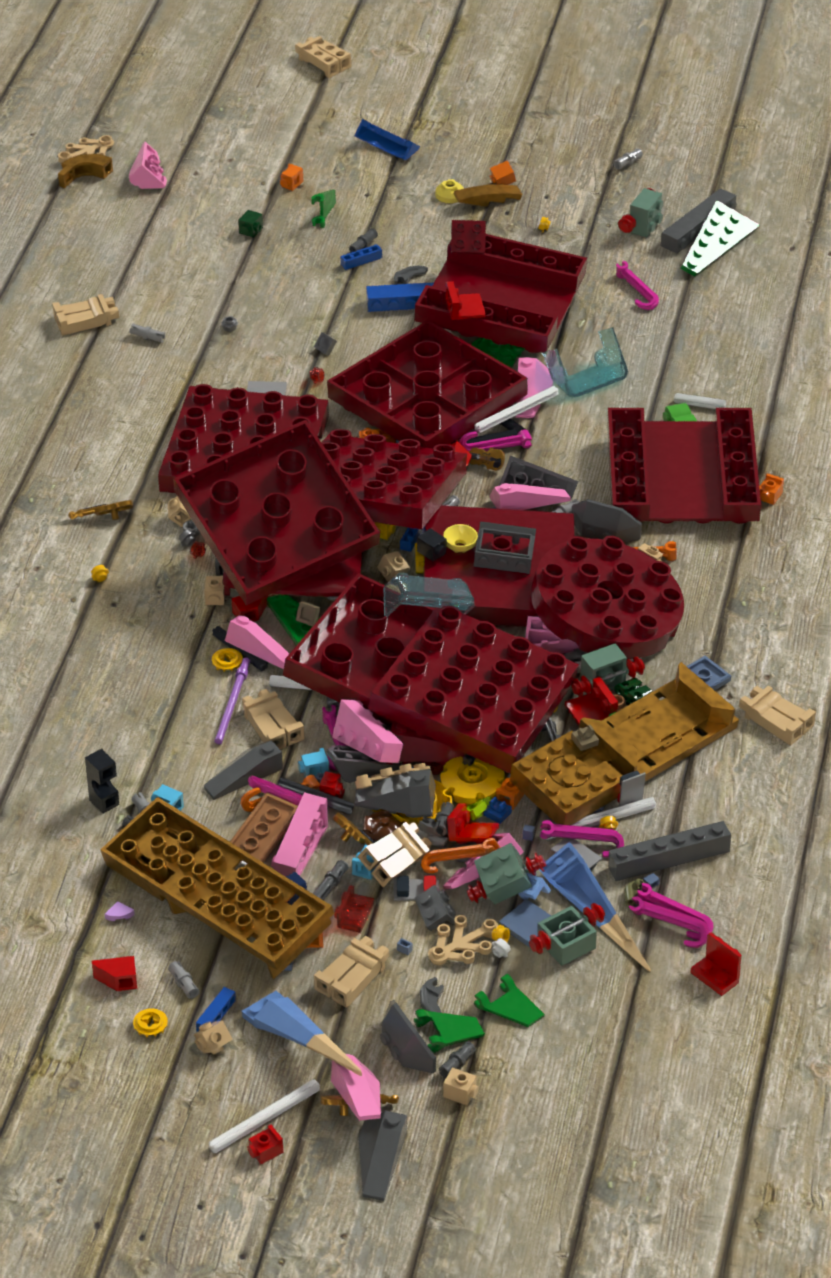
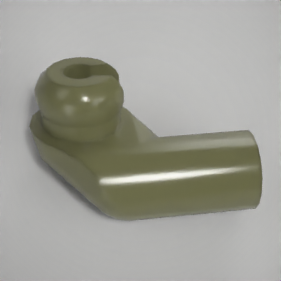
[624,878,644,906]

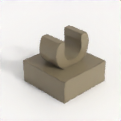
[296,601,320,626]
[571,725,599,751]

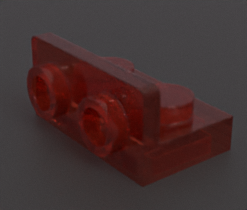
[334,885,374,933]

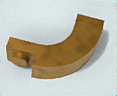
[58,154,113,188]

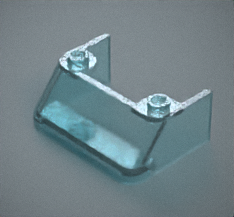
[542,327,628,398]
[384,573,475,616]

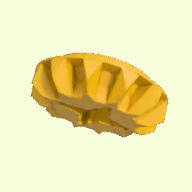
[212,648,242,672]
[133,1008,168,1038]

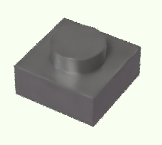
[313,332,337,356]

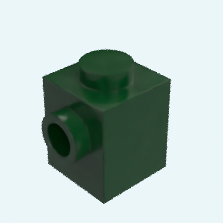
[238,210,263,238]

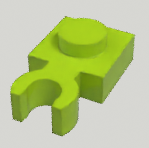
[467,797,492,820]

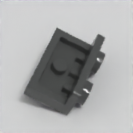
[414,885,456,931]

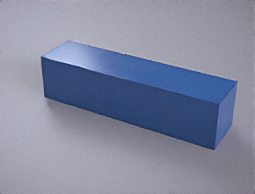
[340,244,382,270]
[400,526,425,552]
[196,987,236,1032]

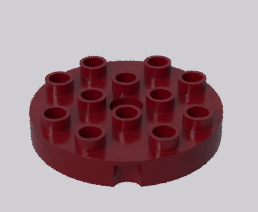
[531,536,684,659]

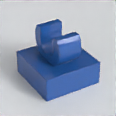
[484,797,512,824]

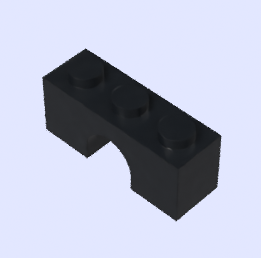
[85,748,120,814]

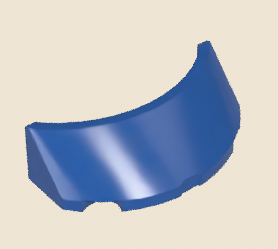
[354,119,420,160]

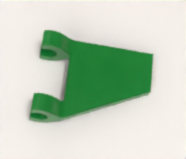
[311,189,336,228]
[474,974,545,1027]
[413,1009,485,1053]

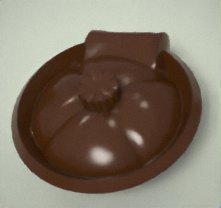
[363,811,405,842]

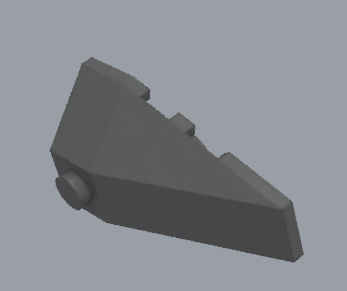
[499,455,578,498]
[354,769,436,818]

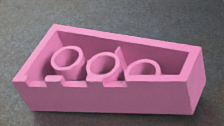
[332,699,403,763]
[271,792,328,877]

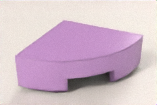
[105,901,135,921]

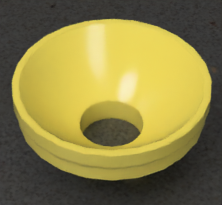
[435,179,464,203]
[443,524,478,553]

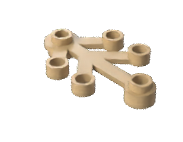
[58,135,114,165]
[355,763,430,790]
[428,915,498,965]

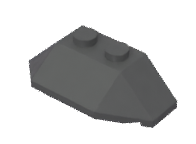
[572,499,642,543]
[327,745,403,783]
[380,1000,436,1073]

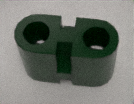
[614,678,653,705]

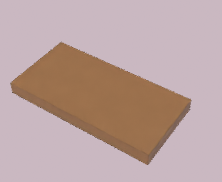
[230,793,298,863]

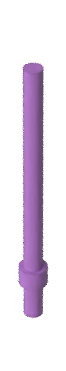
[214,658,250,744]

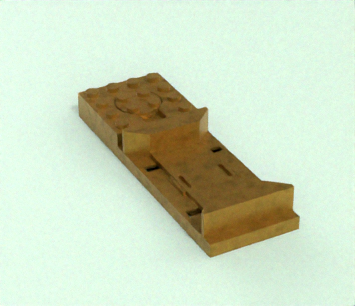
[509,662,739,825]
[100,797,335,979]

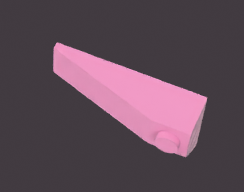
[129,142,167,189]
[516,357,553,418]
[490,483,571,510]
[225,615,289,669]
[443,833,524,889]
[331,1054,381,1121]

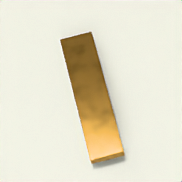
[453,184,523,207]

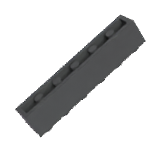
[661,188,737,253]
[608,821,731,881]

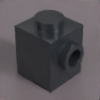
[417,528,447,562]

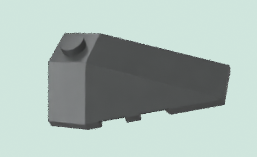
[204,740,283,800]
[358,1111,407,1201]

